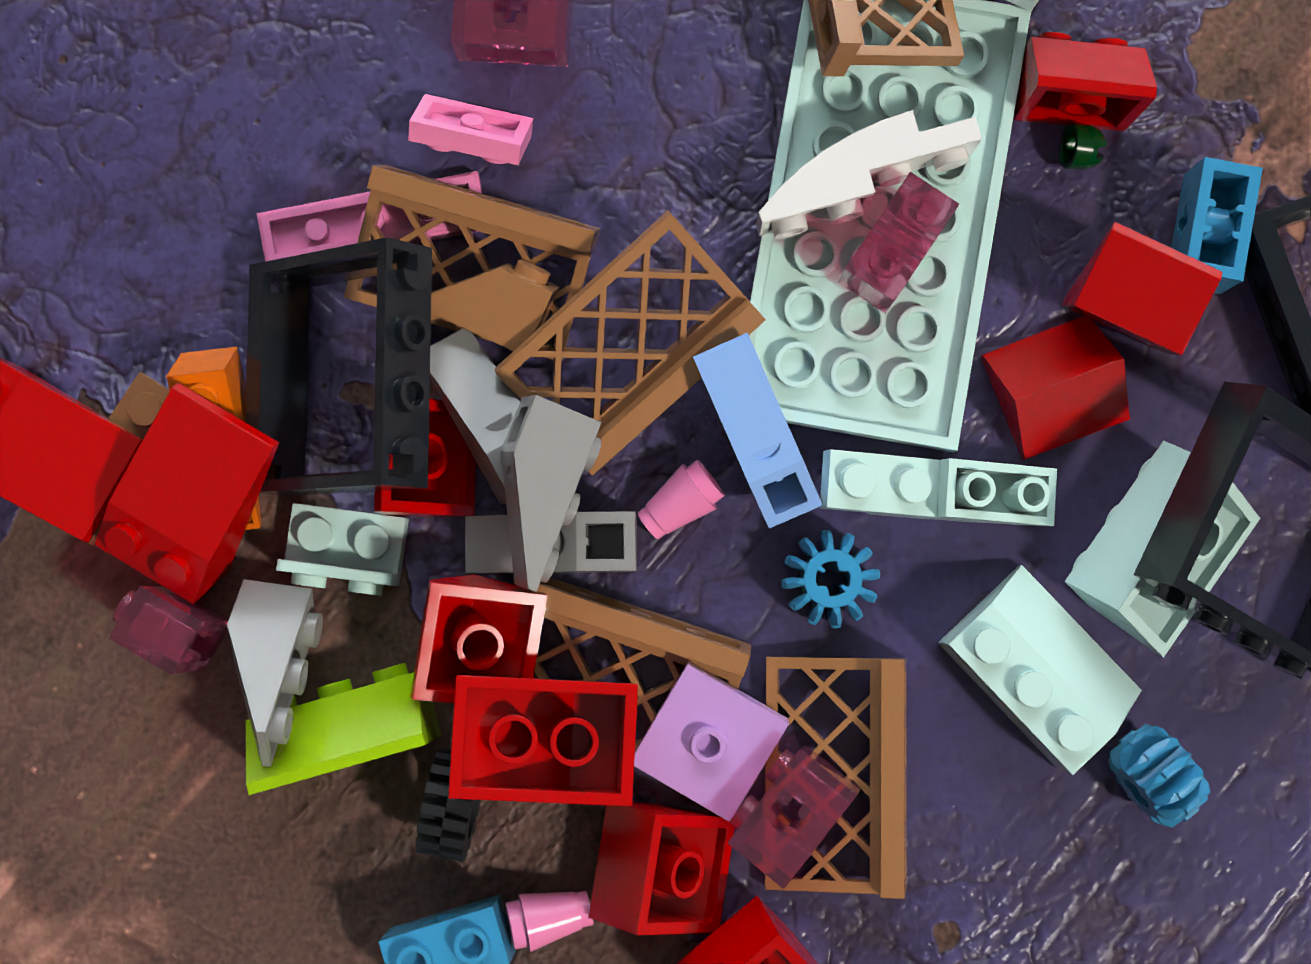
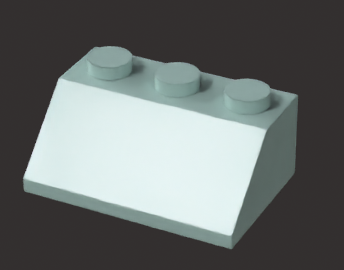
[1065,441,1261,658]
[938,565,1142,775]

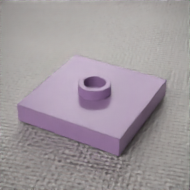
[634,660,789,822]

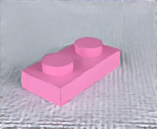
[408,94,533,165]

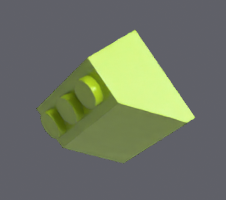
[246,663,442,795]

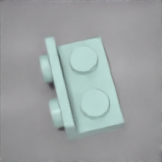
[276,503,409,596]

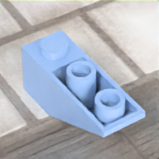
[693,333,822,528]

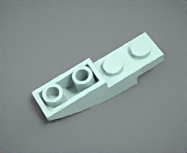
[820,449,1057,526]

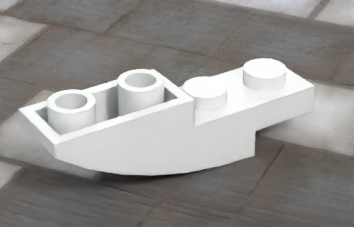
[756,110,982,239]

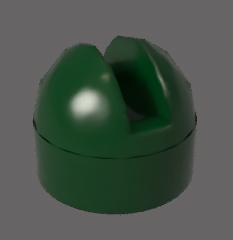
[1059,123,1107,170]

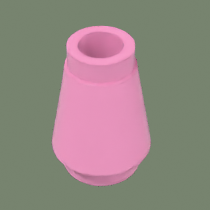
[638,460,725,539]
[505,890,593,952]

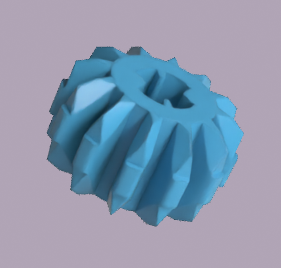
[781,530,880,628]
[1108,724,1210,828]

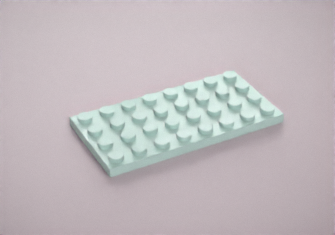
[749,0,1031,453]

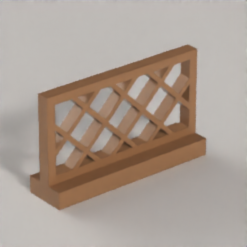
[808,0,964,76]
[344,164,601,361]
[495,210,766,476]
[535,577,751,750]
[765,656,907,899]

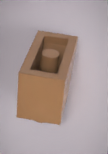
[431,260,560,351]

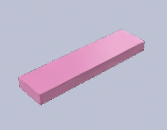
[257,171,483,262]

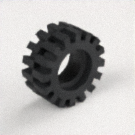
[415,747,480,862]

